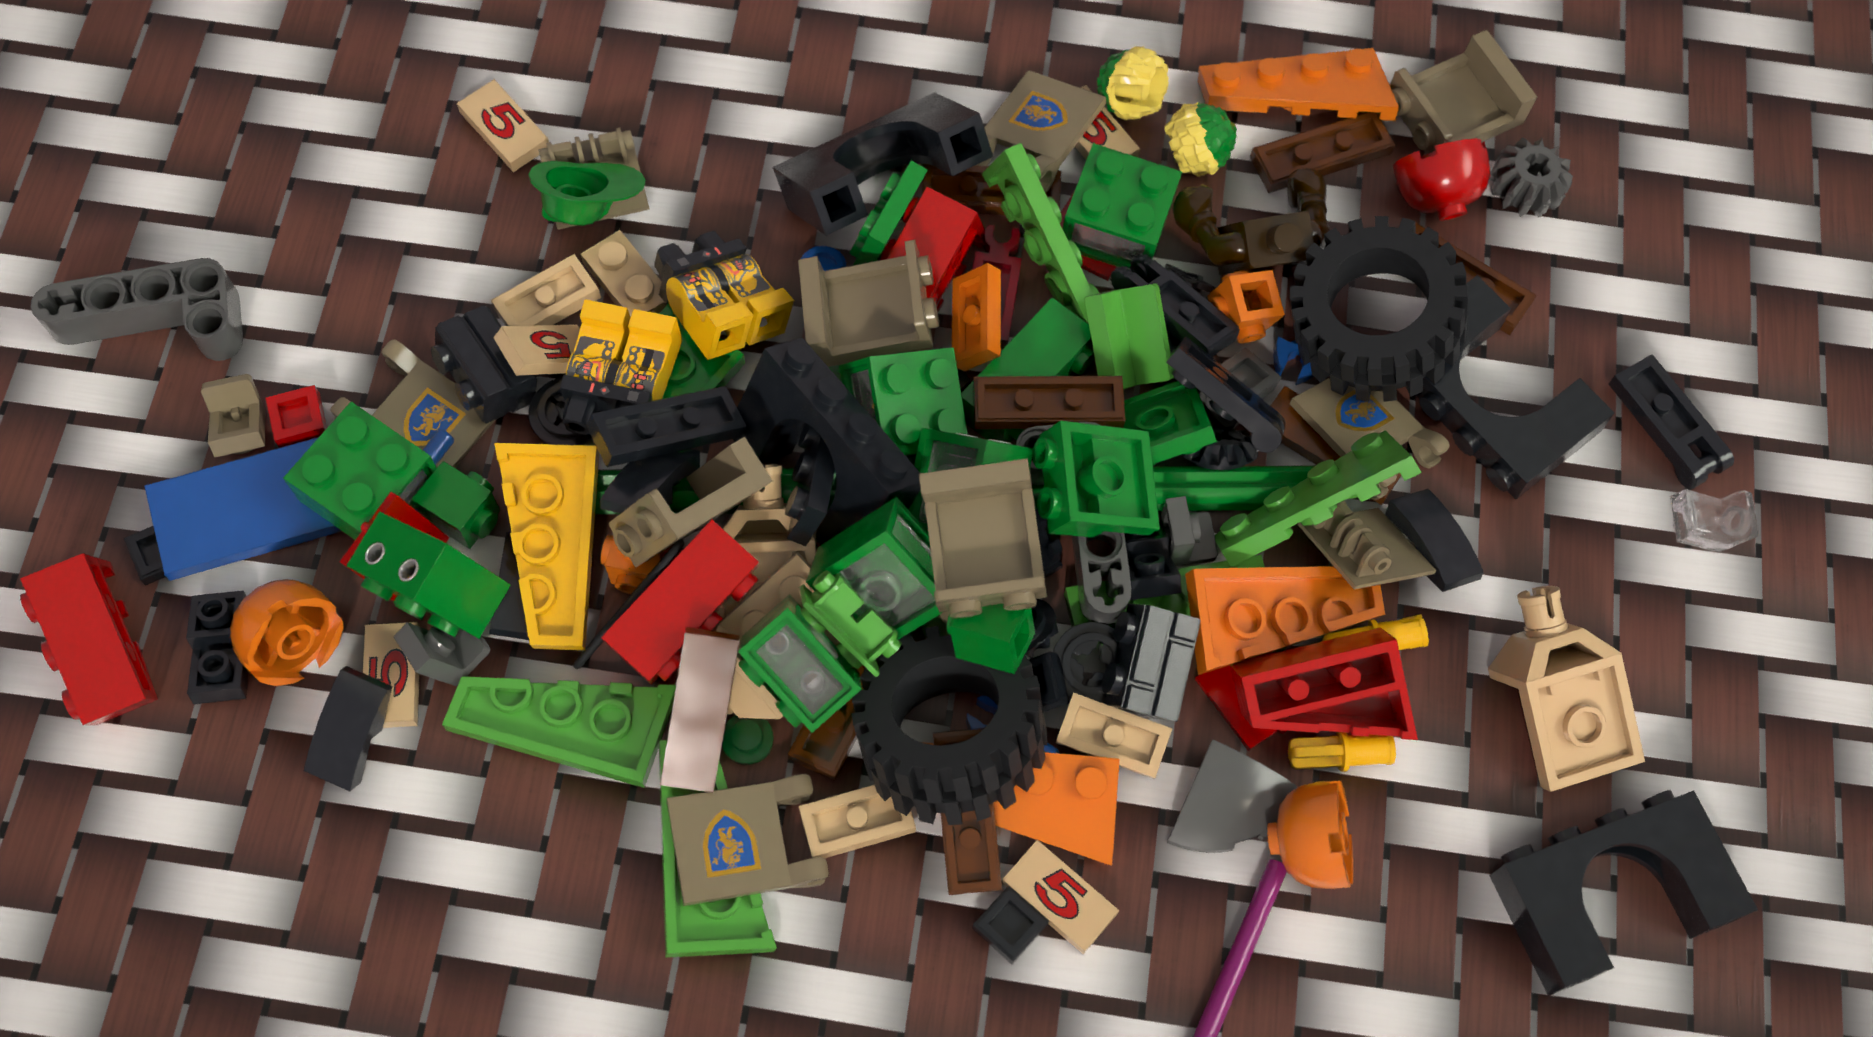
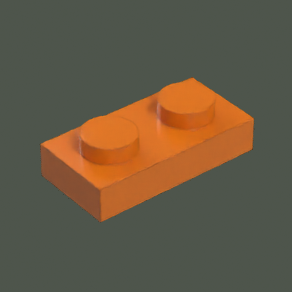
[952,263,1001,371]

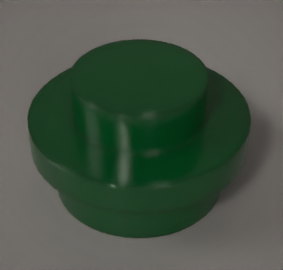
[722,715,774,765]

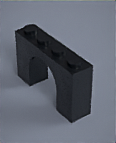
[772,92,993,236]
[1416,275,1615,500]
[733,337,921,545]
[1489,790,1758,996]

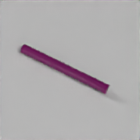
[1193,859,1287,1037]

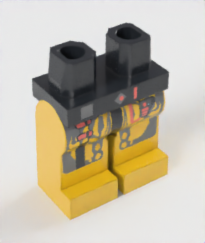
[654,231,794,360]
[560,299,683,435]

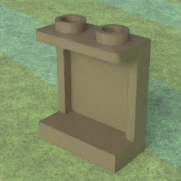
[1390,30,1537,154]
[798,240,939,367]
[609,437,772,568]
[919,459,1047,618]

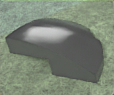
[1167,739,1298,853]

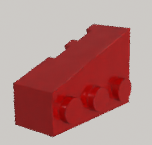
[880,187,985,313]
[601,519,759,685]
[20,553,158,725]
[1230,628,1418,740]

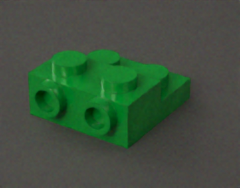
[1033,421,1160,538]

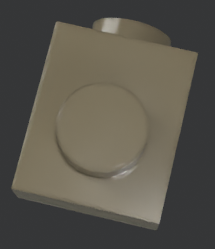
[201,374,266,458]

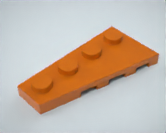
[1198,48,1399,121]
[1185,566,1385,675]
[921,742,1120,866]

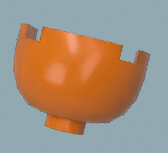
[230,579,343,686]
[1267,781,1354,889]

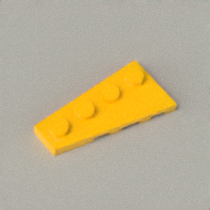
[494,443,599,650]

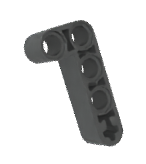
[30,258,243,361]
[1016,422,1132,626]

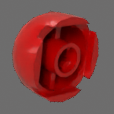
[1393,138,1490,221]

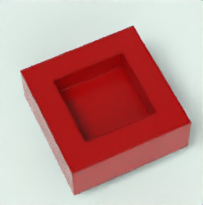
[266,385,327,448]

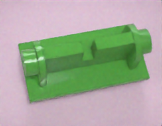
[799,570,901,677]

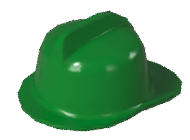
[528,161,646,226]

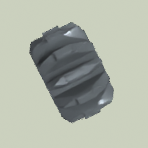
[1490,137,1573,218]

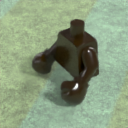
[1173,168,1330,275]

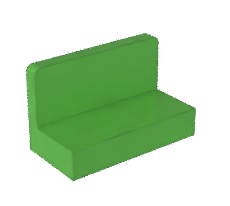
[1084,283,1174,390]

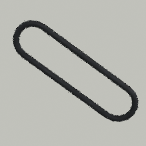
[573,539,685,669]

